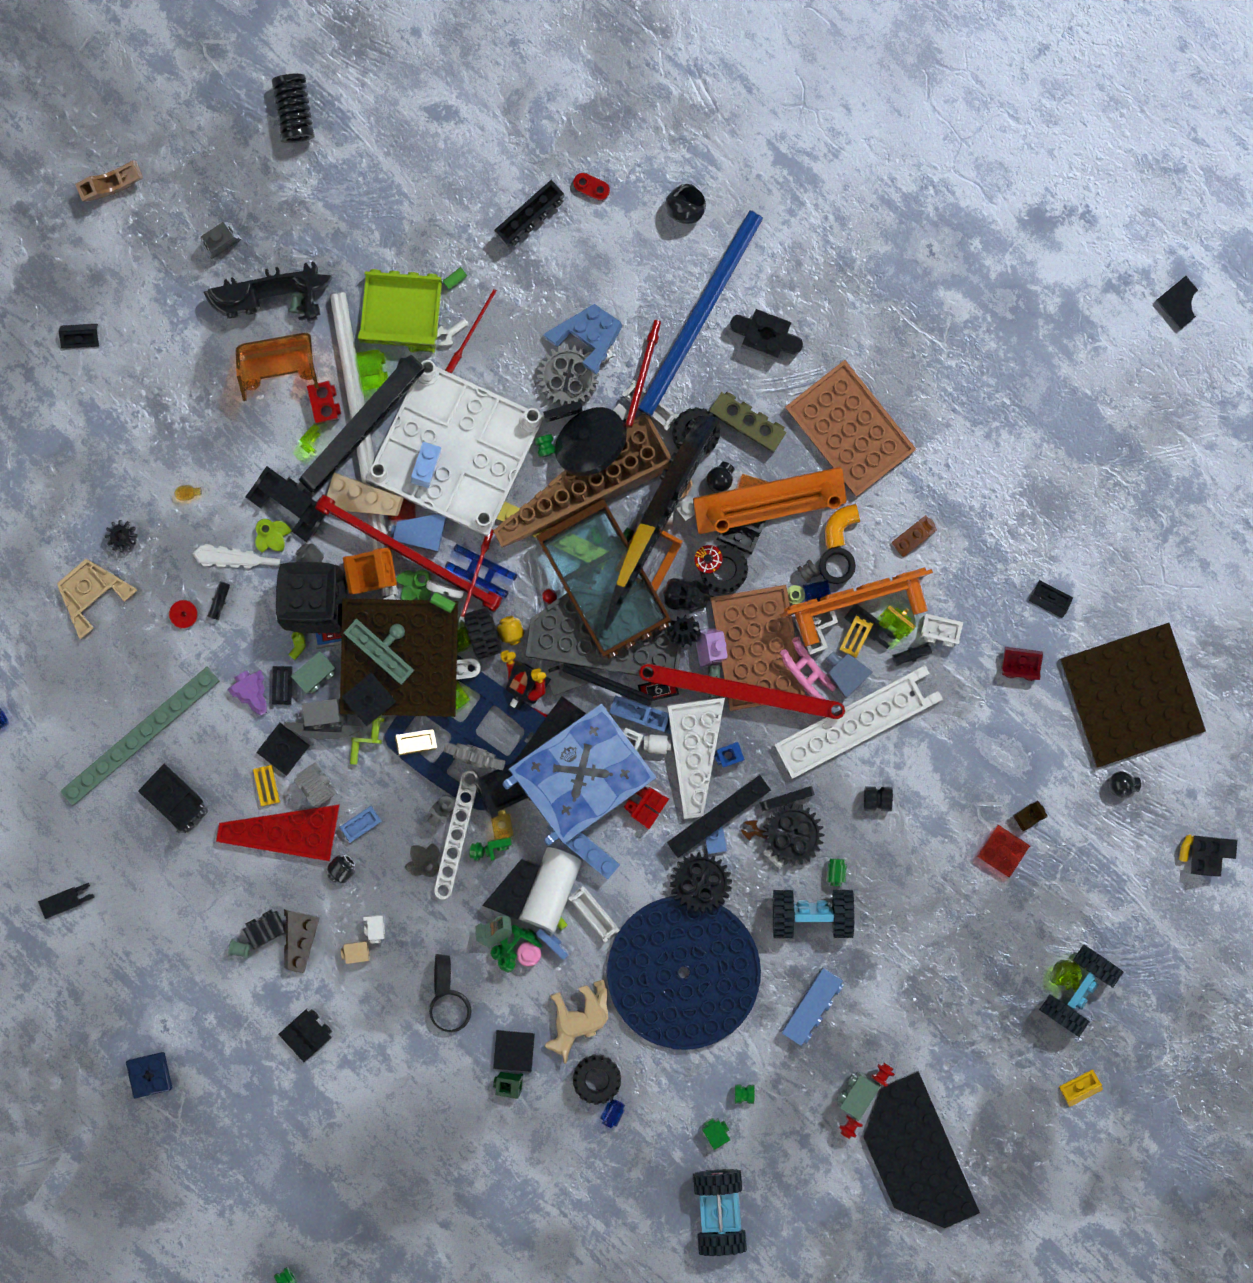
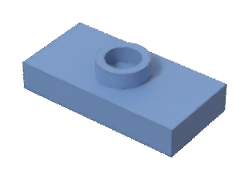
[339,805,382,843]
[705,826,727,854]
[536,928,569,960]

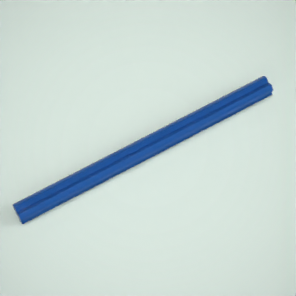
[638,210,763,417]

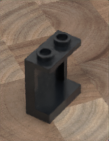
[474,761,531,819]

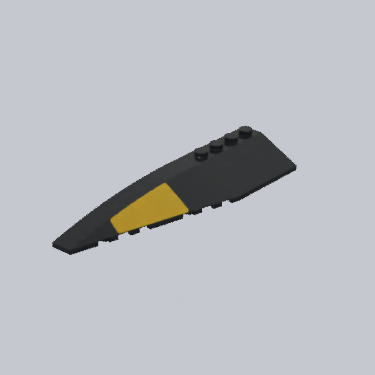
[604,415,719,631]

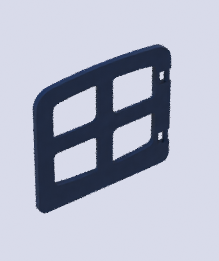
[385,655,546,810]

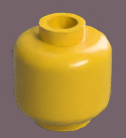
[497,616,525,646]

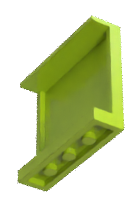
[358,269,442,349]

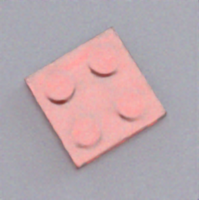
[976,824,1030,878]

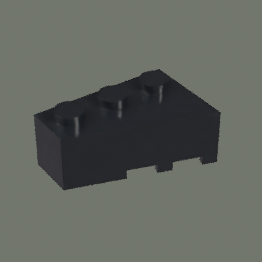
[482,858,540,920]

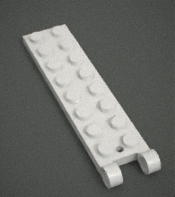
[774,665,943,779]

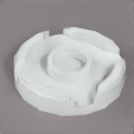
[426,580,464,599]

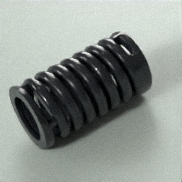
[272,73,315,143]

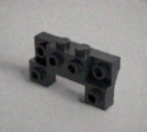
[245,466,327,543]

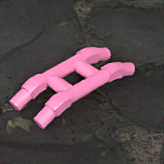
[780,637,838,699]

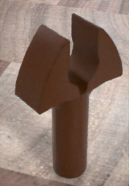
[740,820,767,841]

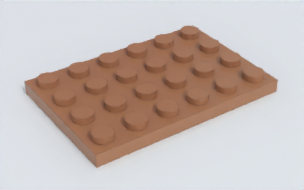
[785,360,916,497]
[711,585,805,711]

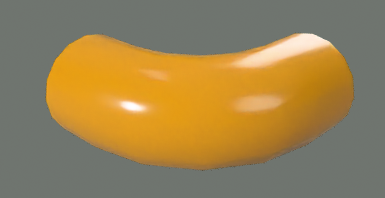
[825,504,860,549]

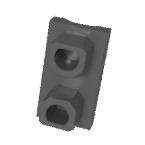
[427,795,455,827]

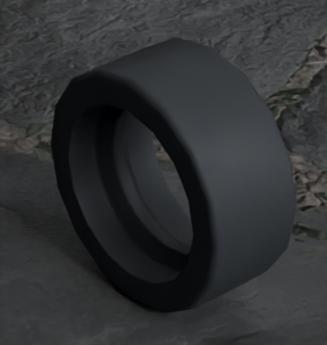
[819,547,856,584]

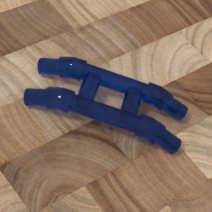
[445,544,517,598]

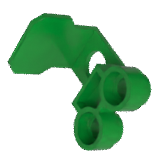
[490,924,542,973]

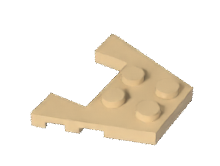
[57,559,138,639]

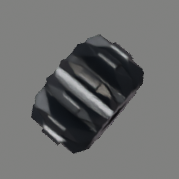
[105,520,138,553]
[668,614,701,648]

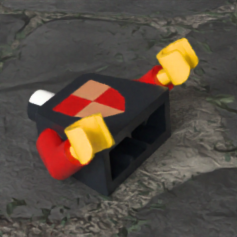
[500,650,551,710]

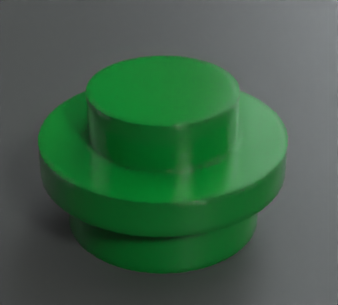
[469,842,485,861]

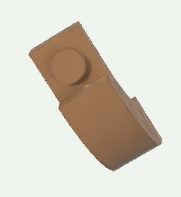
[75,160,143,202]

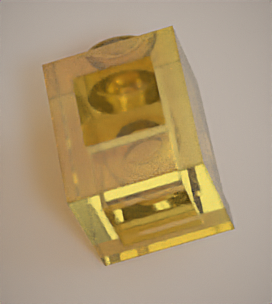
[491,810,514,840]

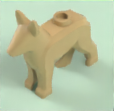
[545,979,608,1064]

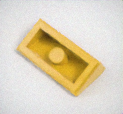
[1059,1069,1103,1107]

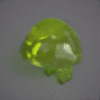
[1050,959,1082,992]

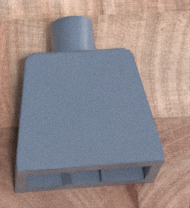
[826,651,873,698]

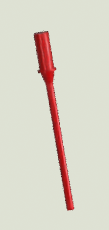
[445,289,497,374]
[461,529,494,617]

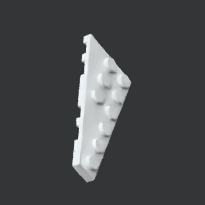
[668,697,725,819]

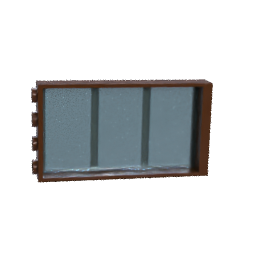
[536,499,671,659]

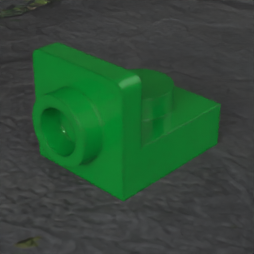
[485,836,512,861]

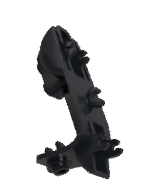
[203,261,333,323]

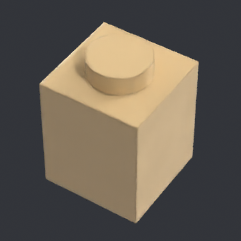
[341,940,370,964]

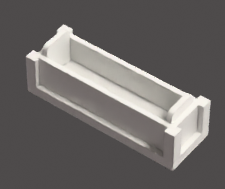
[622,380,678,432]
[568,886,620,943]

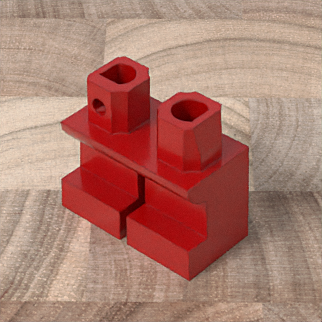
[624,786,669,829]

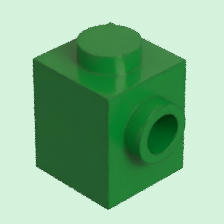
[702,1118,730,1150]

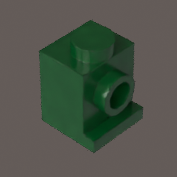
[493,1072,523,1099]

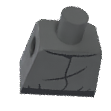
[200,222,242,259]

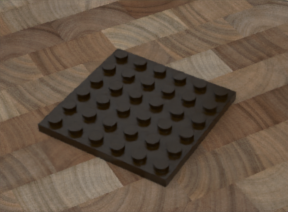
[340,598,459,717]
[1060,622,1206,768]

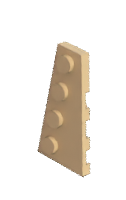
[327,473,404,516]

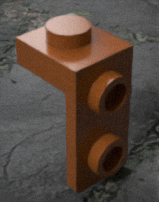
[892,515,938,557]

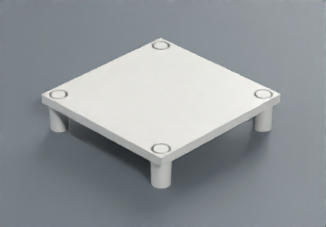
[366,360,544,537]

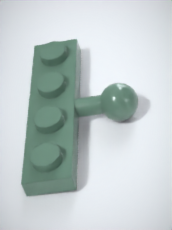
[344,619,414,685]

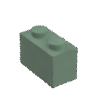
[291,651,337,694]

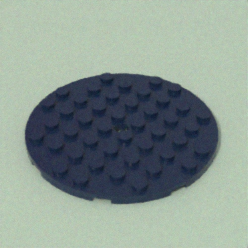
[607,896,761,1050]

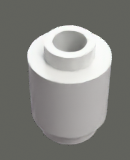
[644,734,671,755]

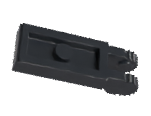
[844,604,897,649]
[38,882,95,919]

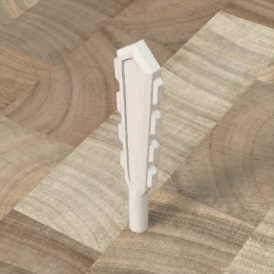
[193,544,281,568]

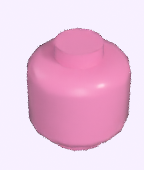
[516,941,541,967]

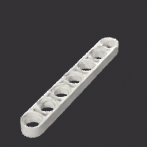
[434,770,479,899]

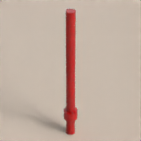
[625,320,661,428]

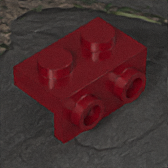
[1001,647,1043,681]

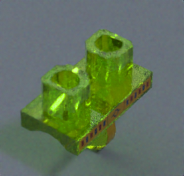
[879,604,916,640]

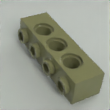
[709,391,786,453]

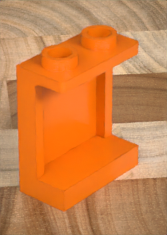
[343,548,397,594]

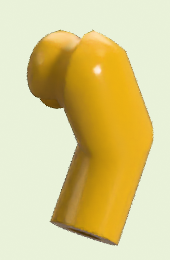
[1179,834,1196,862]

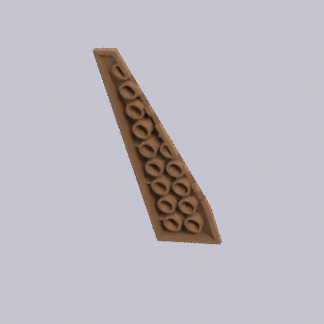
[493,414,671,548]

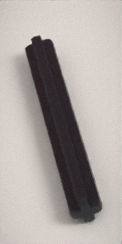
[562,663,653,706]

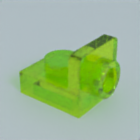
[299,423,321,454]

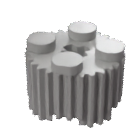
[294,762,337,807]

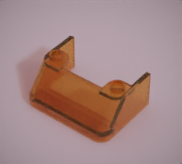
[236,333,319,401]

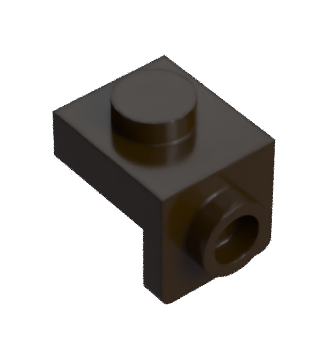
[1013,801,1048,832]

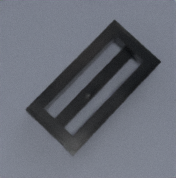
[272,666,293,705]

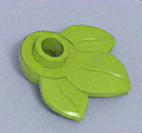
[255,519,291,552]

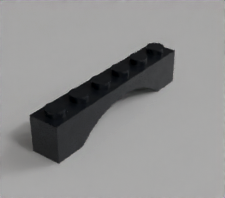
[666,774,771,858]

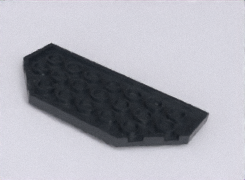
[863,1071,980,1228]

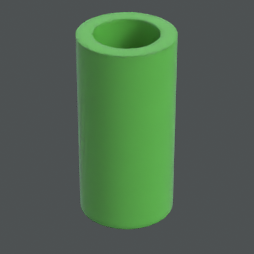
[443,267,467,290]
[430,592,456,613]

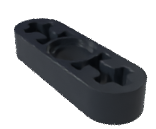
[759,786,815,812]

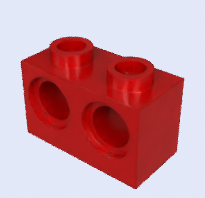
[307,381,342,425]

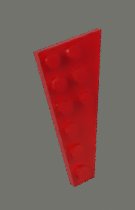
[216,804,340,861]

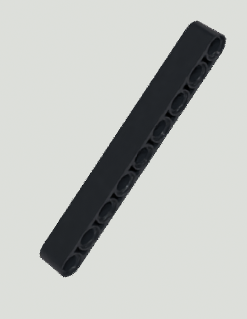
[299,355,426,494]

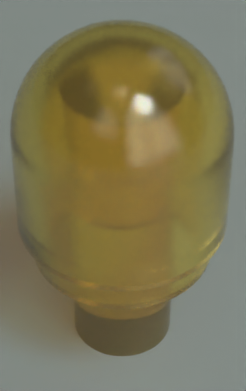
[175,485,202,501]

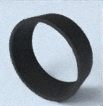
[434,954,451,996]
[429,990,472,1032]

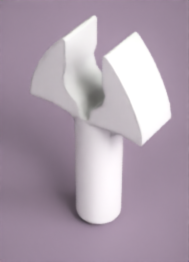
[437,319,468,346]

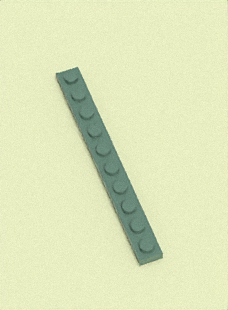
[61,666,220,806]

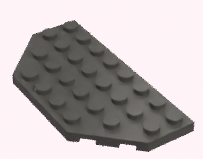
[525,587,682,678]

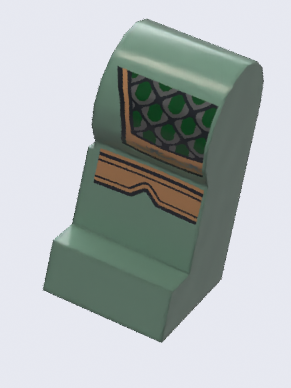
[475,915,512,948]

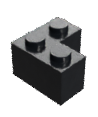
[1191,836,1238,877]

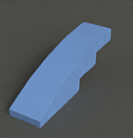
[609,695,672,735]

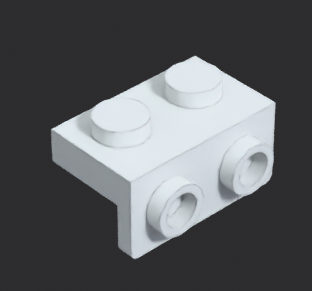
[920,614,963,647]

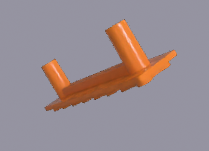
[693,467,846,534]
[780,567,933,647]

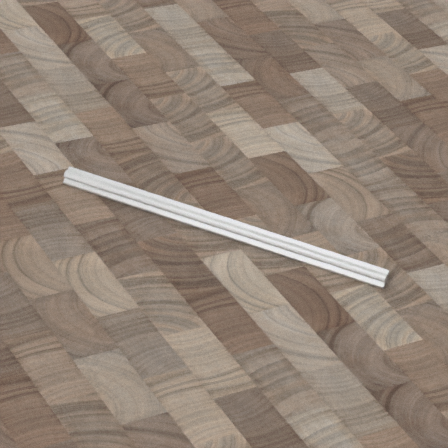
[330,292,398,597]

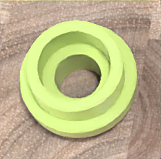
[787,585,805,604]

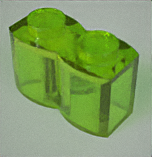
[356,349,389,392]

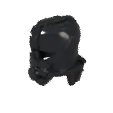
[663,578,715,613]

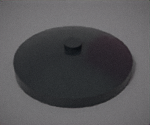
[555,407,627,476]

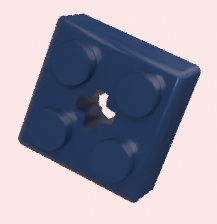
[126,1052,173,1099]

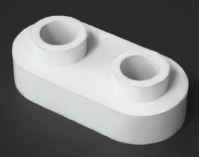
[457,658,481,680]

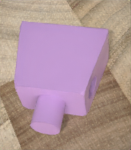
[696,628,727,667]

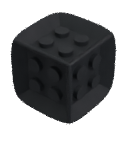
[276,562,346,633]

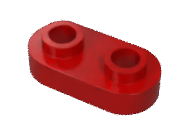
[573,173,610,201]

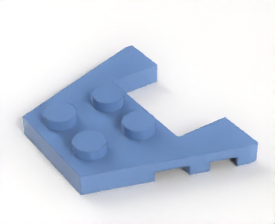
[543,304,623,374]

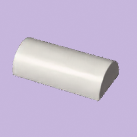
[519,847,582,933]

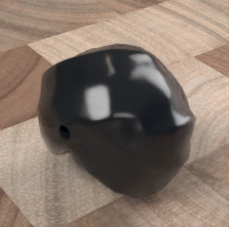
[666,184,706,224]

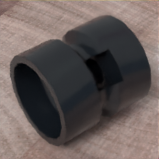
[864,786,893,812]

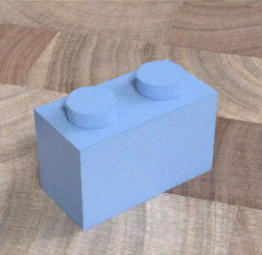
[411,442,441,488]

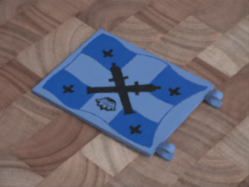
[503,704,657,846]

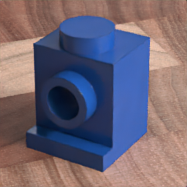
[714,742,745,768]

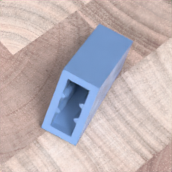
[390,514,447,552]

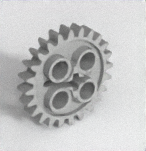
[537,344,599,406]
[443,742,506,770]

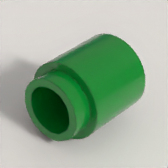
[827,858,847,886]

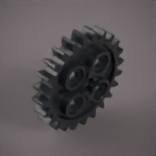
[762,803,825,866]
[670,852,732,914]

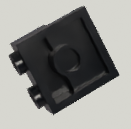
[278,1008,333,1062]

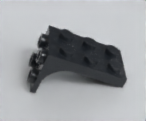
[138,763,209,834]

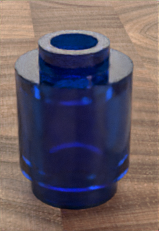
[600,1099,625,1128]

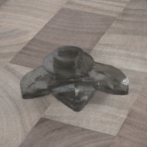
[405,843,440,877]

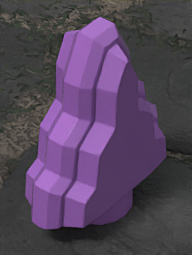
[227,670,267,716]

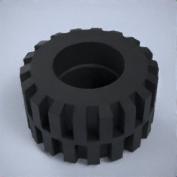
[672,407,720,455]
[700,545,748,594]
[464,607,502,660]
[573,1054,621,1105]

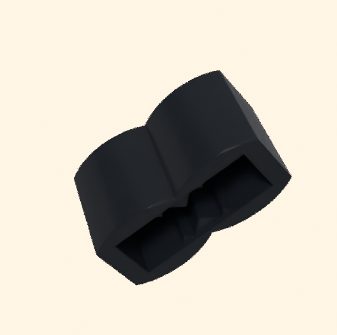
[243,909,286,949]

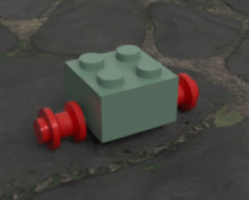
[837,1063,895,1139]

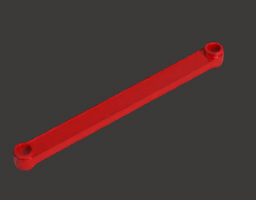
[315,494,502,612]
[639,664,845,719]

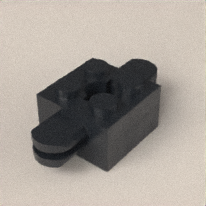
[730,309,803,361]

